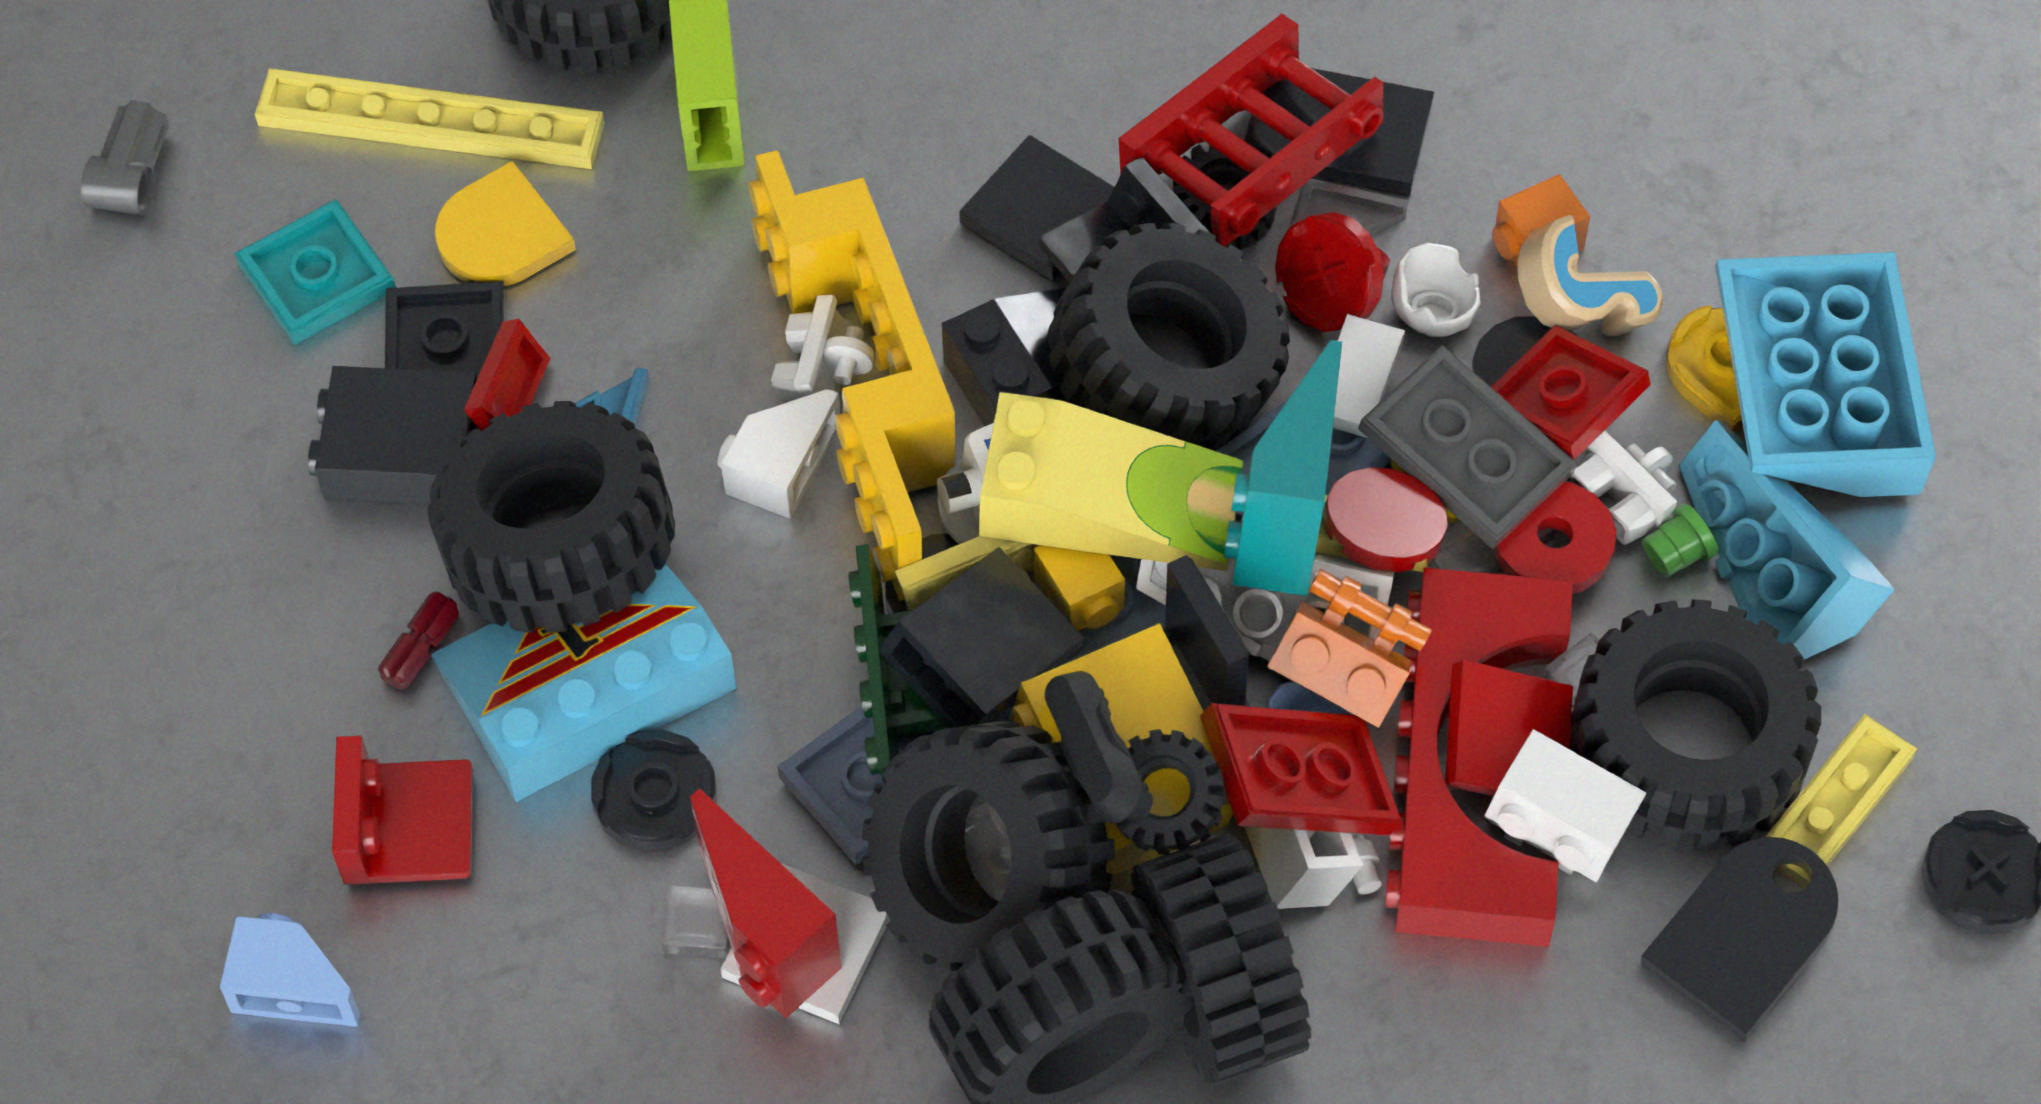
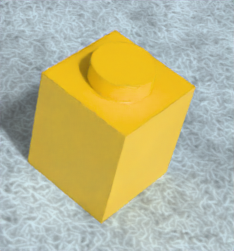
[1034,545,1125,631]

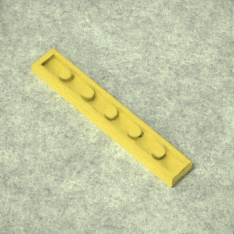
[255,68,605,170]

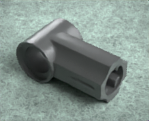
[81,100,169,215]

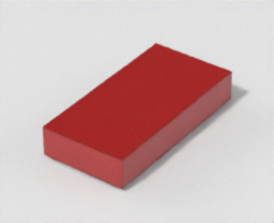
[464,319,551,431]

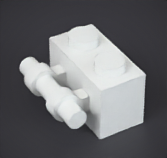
[1485,729,1646,883]
[1244,826,1382,909]

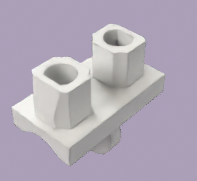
[771,295,876,401]
[1567,431,1677,545]

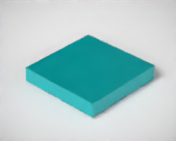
[234,199,396,346]

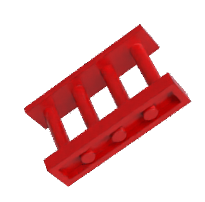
[1118,14,1384,247]

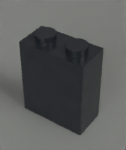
[308,366,479,505]
[878,547,1084,729]

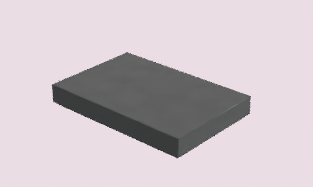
[1358,345,1578,549]

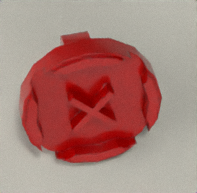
[1275,212,1390,332]

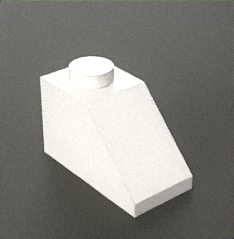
[717,389,841,519]

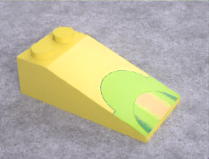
[979,392,1243,571]

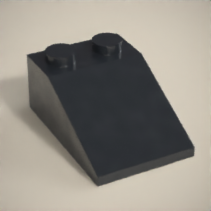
[942,288,1066,426]

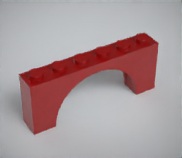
[1385,567,1573,947]

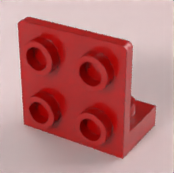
[332,735,473,885]

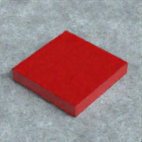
[1491,325,1651,460]
[1445,660,1573,796]

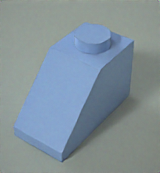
[220,913,360,1027]

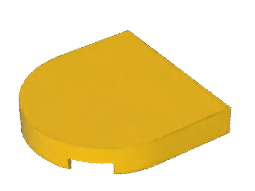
[435,161,576,286]
[1666,305,1743,432]

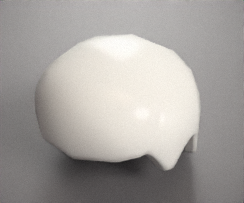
[1391,243,1481,337]

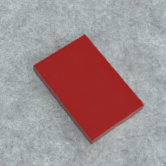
[1200,703,1402,836]

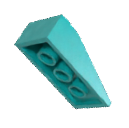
[1223,340,1342,596]

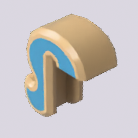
[1517,215,1663,336]

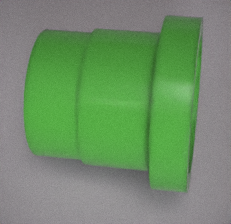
[1642,503,1719,578]

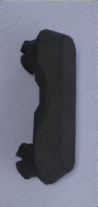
[1044,671,1153,823]

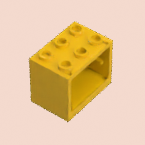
[1010,623,1233,876]

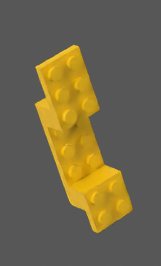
[748,150,955,601]

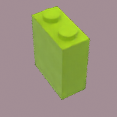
[669,0,745,172]

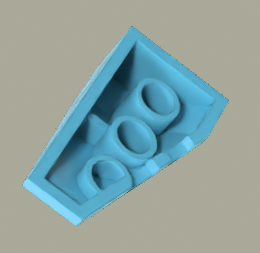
[1679,420,1895,660]

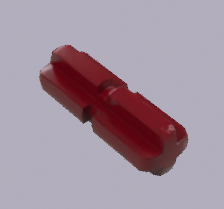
[378,591,459,690]

